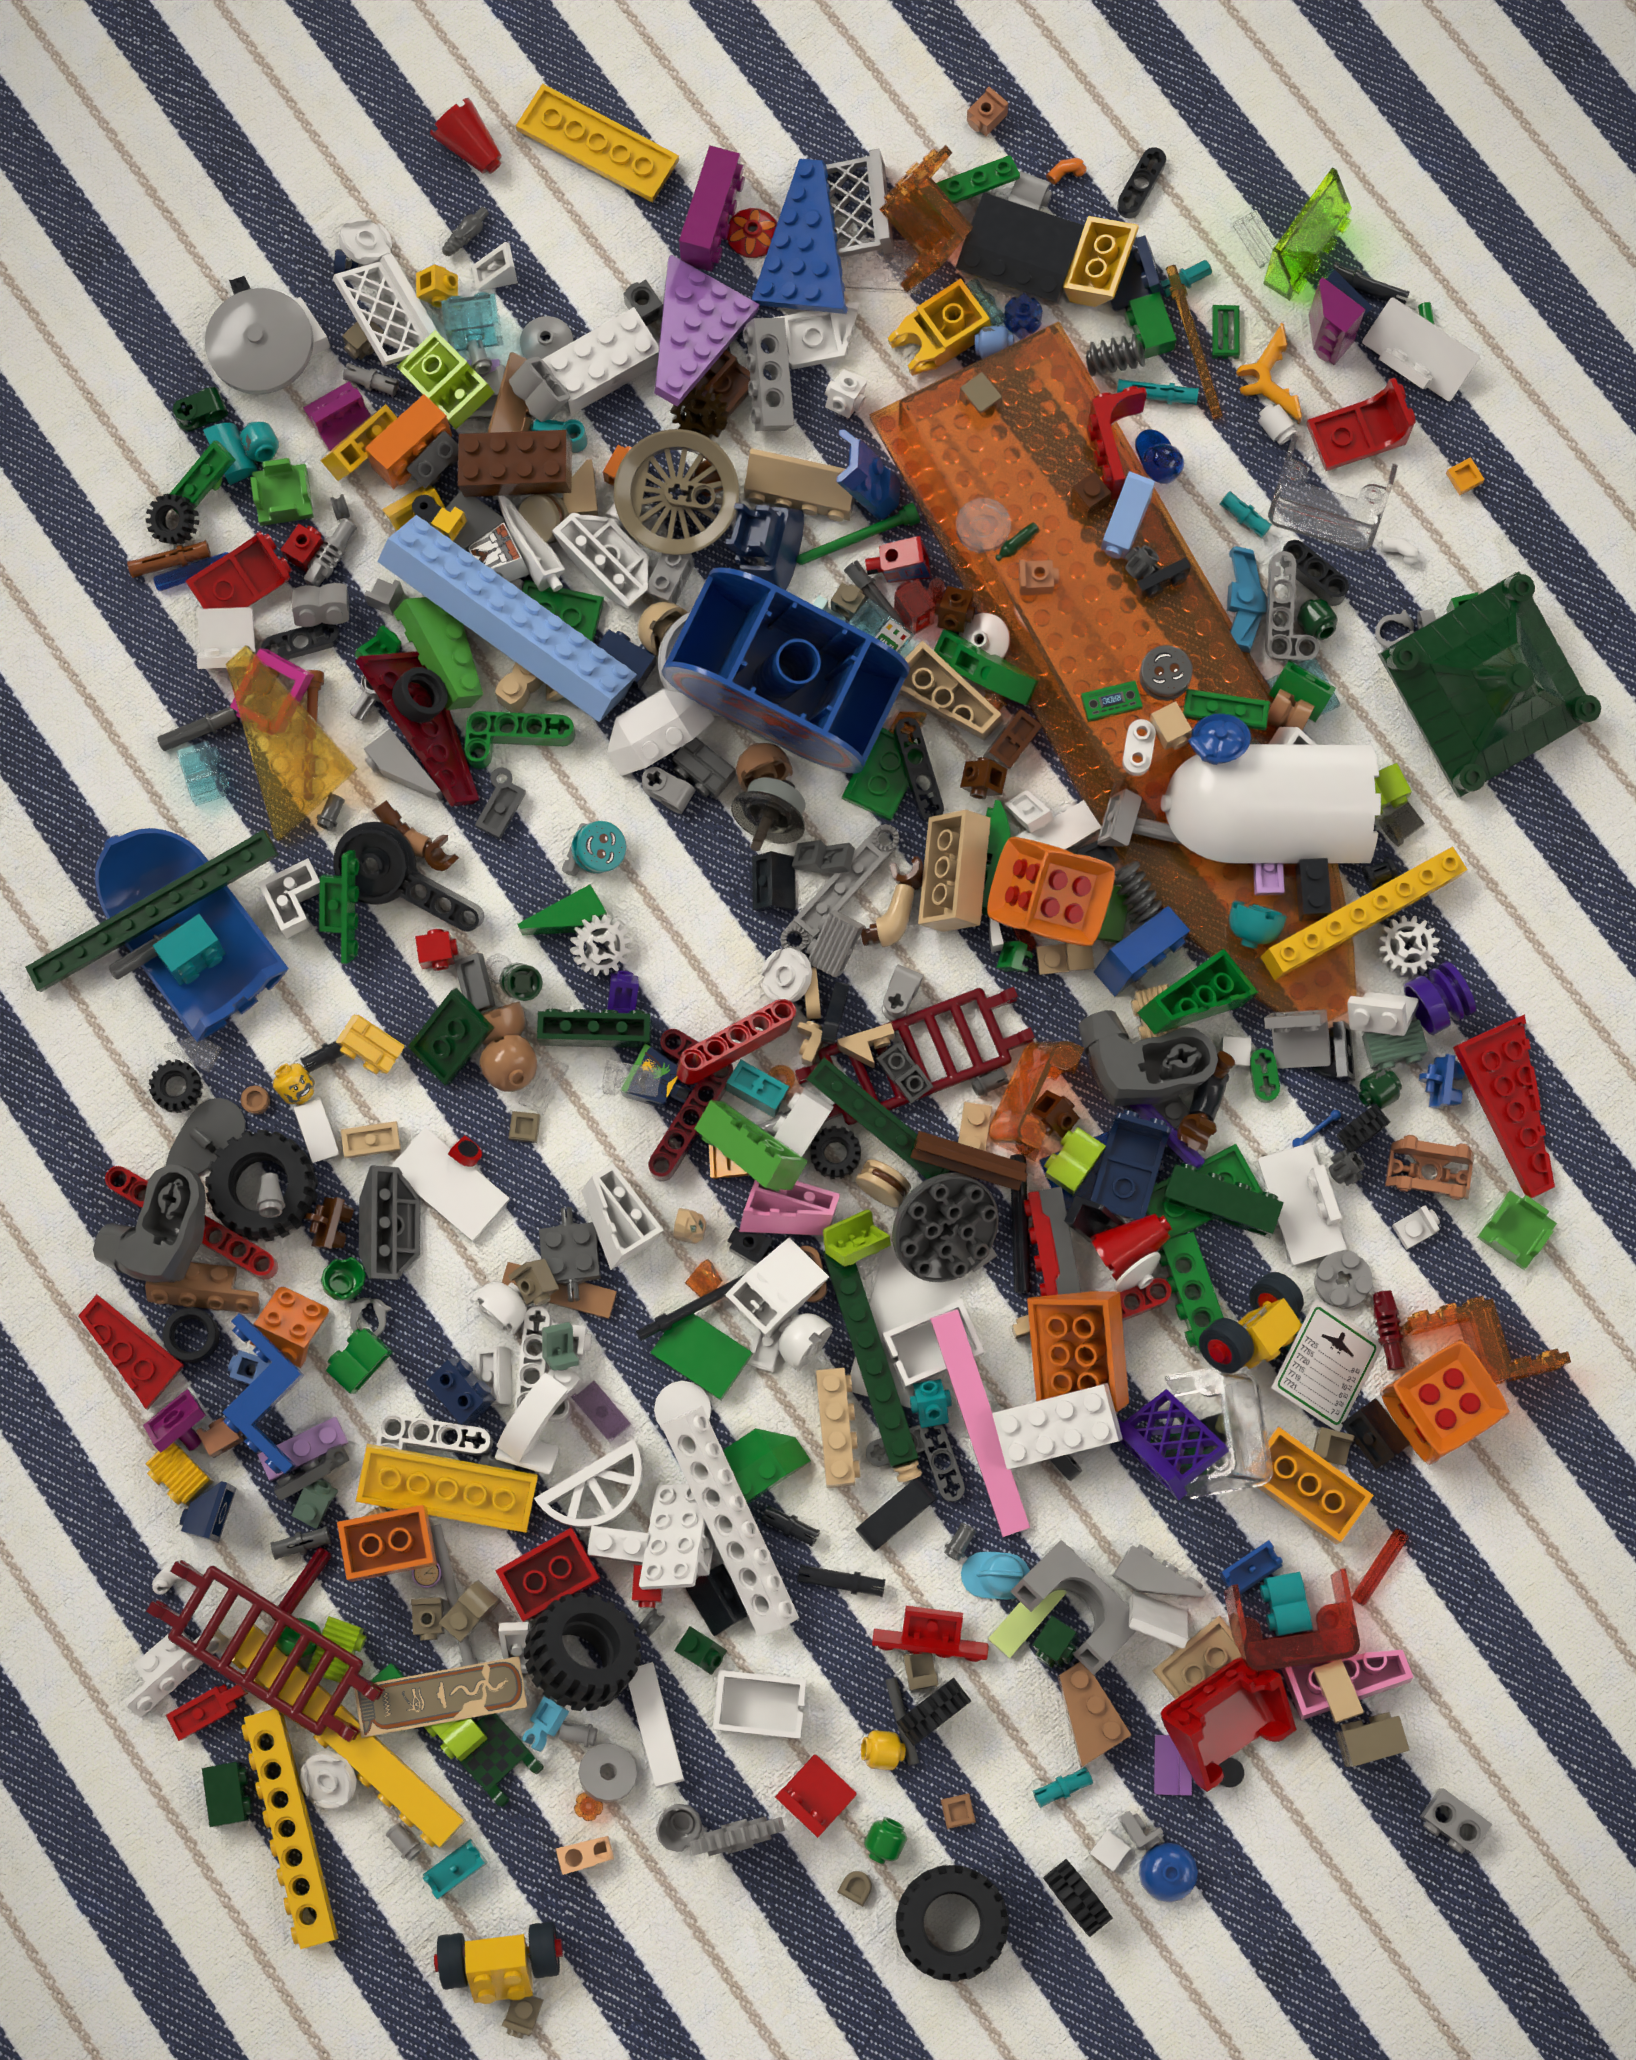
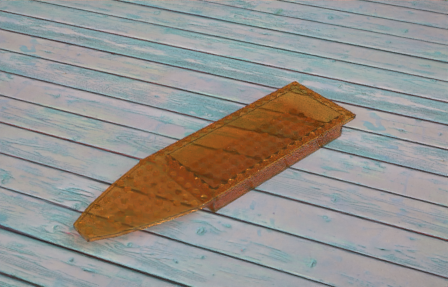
[869,321,1357,1022]

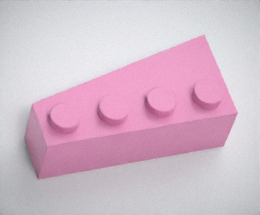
[1280,1650,1413,1721]

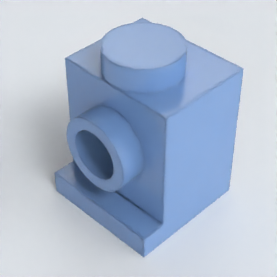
[228,1350,272,1385]

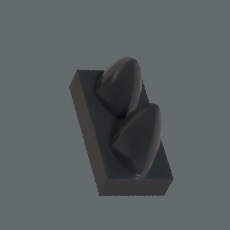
[1312,1021,1355,1082]

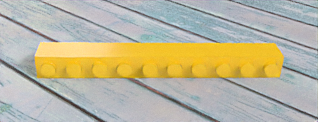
[232,1624,466,1848]

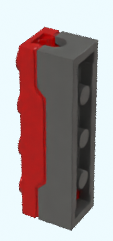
[1024,1187,1081,1296]

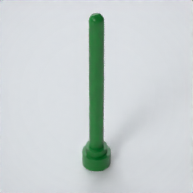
[796,502,920,565]

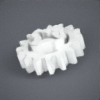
[570,915,631,976]
[1378,915,1439,977]

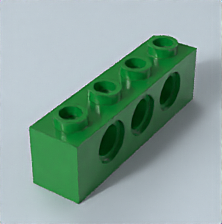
[1157,1232,1224,1353]

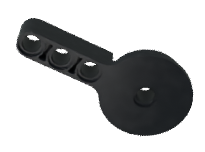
[333,821,485,932]

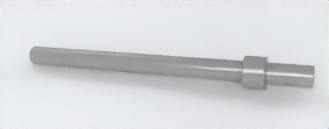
[431,1524,478,1667]

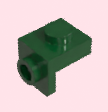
[674,1626,727,1674]

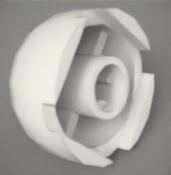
[470,1282,527,1337]
[778,1313,832,1371]

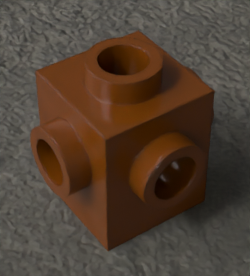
[934,586,975,633]
[960,757,1008,799]
[1029,1090,1080,1139]

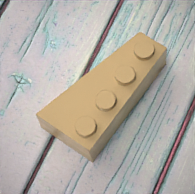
[899,640,1003,740]

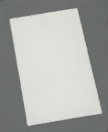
[850,1242,965,1408]

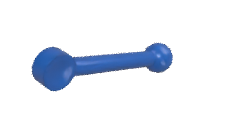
[1292,1110,1341,1148]

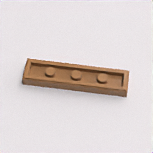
[502,1262,617,1319]

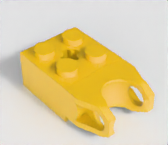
[888,279,991,376]

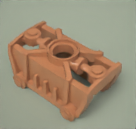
[1385,1135,1474,1200]

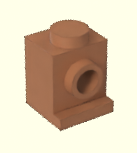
[967,87,1008,136]
[1018,559,1059,595]
[196,1418,244,1458]

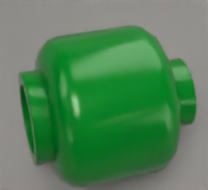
[864,1817,907,1864]

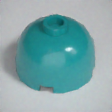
[1229,901,1287,949]

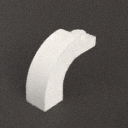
[496,1369,580,1463]

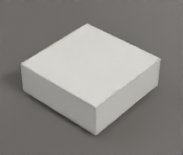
[1222,1036,1251,1067]
[1090,1830,1130,1872]

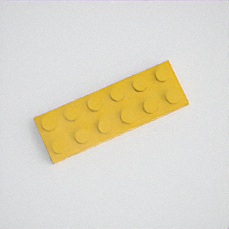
[516,83,679,203]
[355,1443,538,1533]

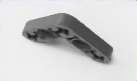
[866,1425,965,1502]

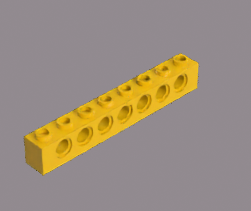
[1261,846,1468,980]
[242,1709,339,1950]

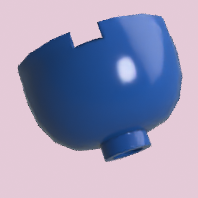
[1138,1842,1198,1903]

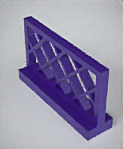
[1117,1389,1229,1501]

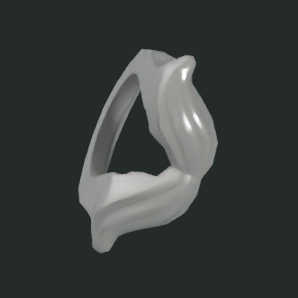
[1375,610,1414,648]
[348,1298,392,1336]

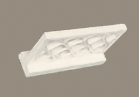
[333,253,439,366]

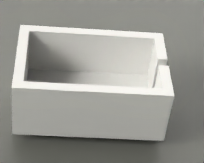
[882,1299,984,1389]
[713,1670,807,1739]

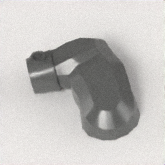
[1078,1010,1218,1107]
[93,1165,206,1282]

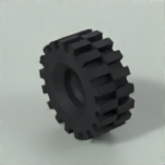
[896,1678,971,1746]
[1043,1859,1113,1937]

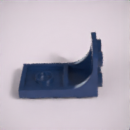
[1090,1110,1172,1221]

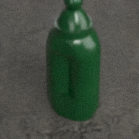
[995,522,1040,561]

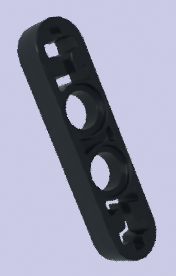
[894,717,944,822]

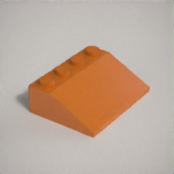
[1027,1291,1129,1412]

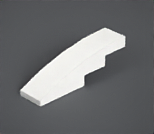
[629,1662,684,1789]

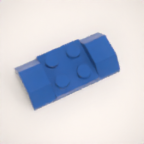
[837,429,900,520]

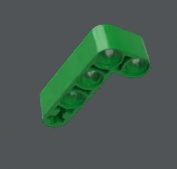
[465,711,576,769]

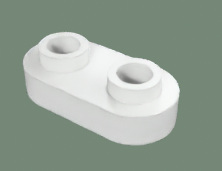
[1122,719,1156,776]

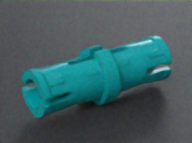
[1219,491,1272,538]
[1032,1766,1093,1808]

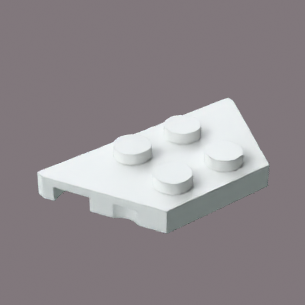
[774,302,859,369]

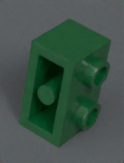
[1033,1616,1080,1668]

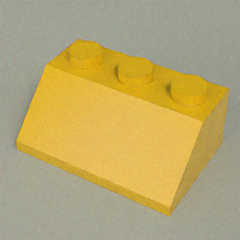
[1063,216,1139,307]

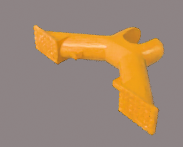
[1236,323,1302,424]

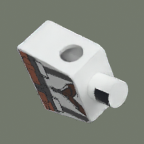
[469,523,529,582]

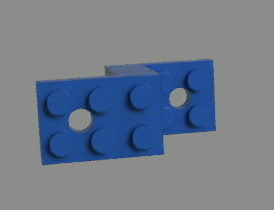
[222,1313,305,1474]

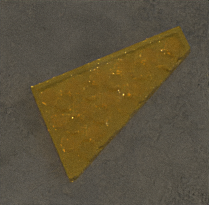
[226,645,358,841]

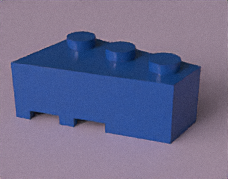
[1093,906,1190,997]

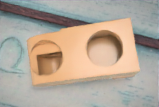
[555,1836,614,1875]

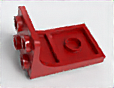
[1306,378,1416,472]
[1087,386,1147,501]
[185,531,292,609]

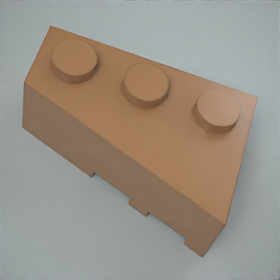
[1057,1662,1131,1767]

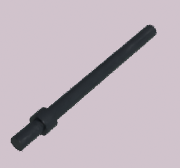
[636,1273,746,1341]

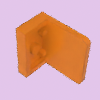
[250,1287,329,1368]

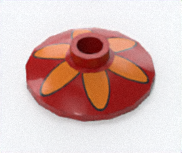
[727,208,777,258]

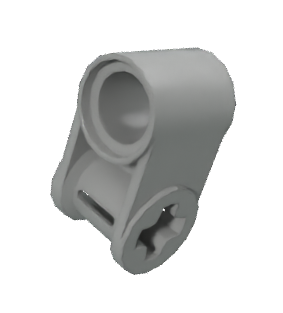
[642,767,696,814]
[882,964,924,1021]

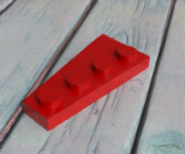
[78,1294,185,1410]

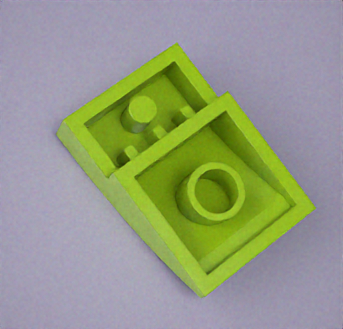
[397,330,495,429]

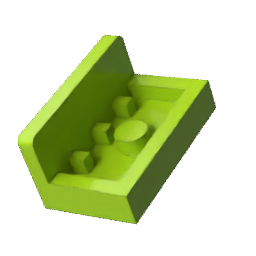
[823,1209,891,1267]

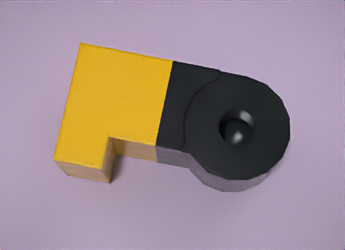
[412,495,467,541]

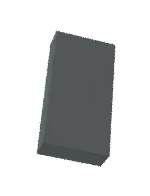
[454,953,495,1012]

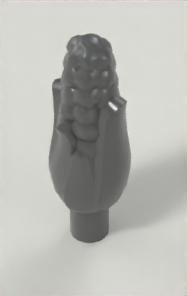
[442,207,489,256]

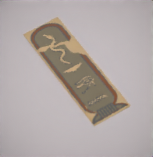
[354,1656,527,1738]

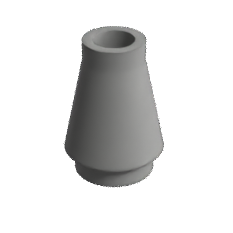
[256,1173,285,1218]

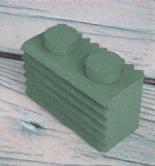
[1362,1019,1428,1070]

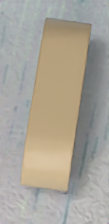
[805,967,821,1020]

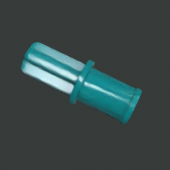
[1161,260,1212,298]

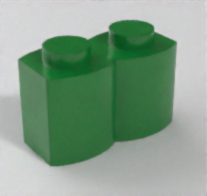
[326,1328,393,1394]

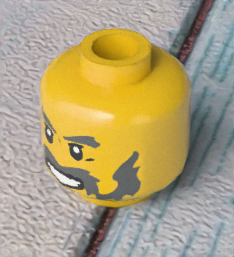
[273,1063,315,1105]

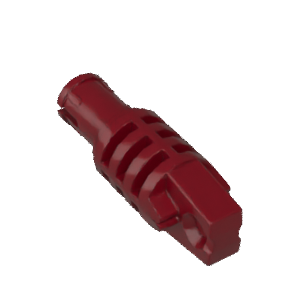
[1373,1290,1406,1371]

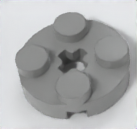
[1314,1251,1372,1309]

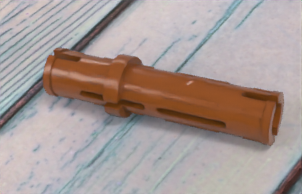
[127,540,211,578]

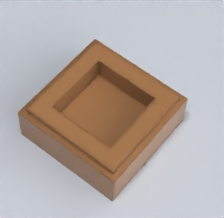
[941,1793,976,1829]

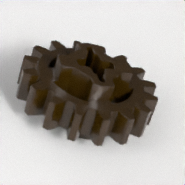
[670,384,730,439]

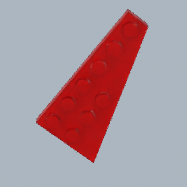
[1453,1014,1555,1198]

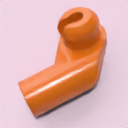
[1046,157,1087,185]

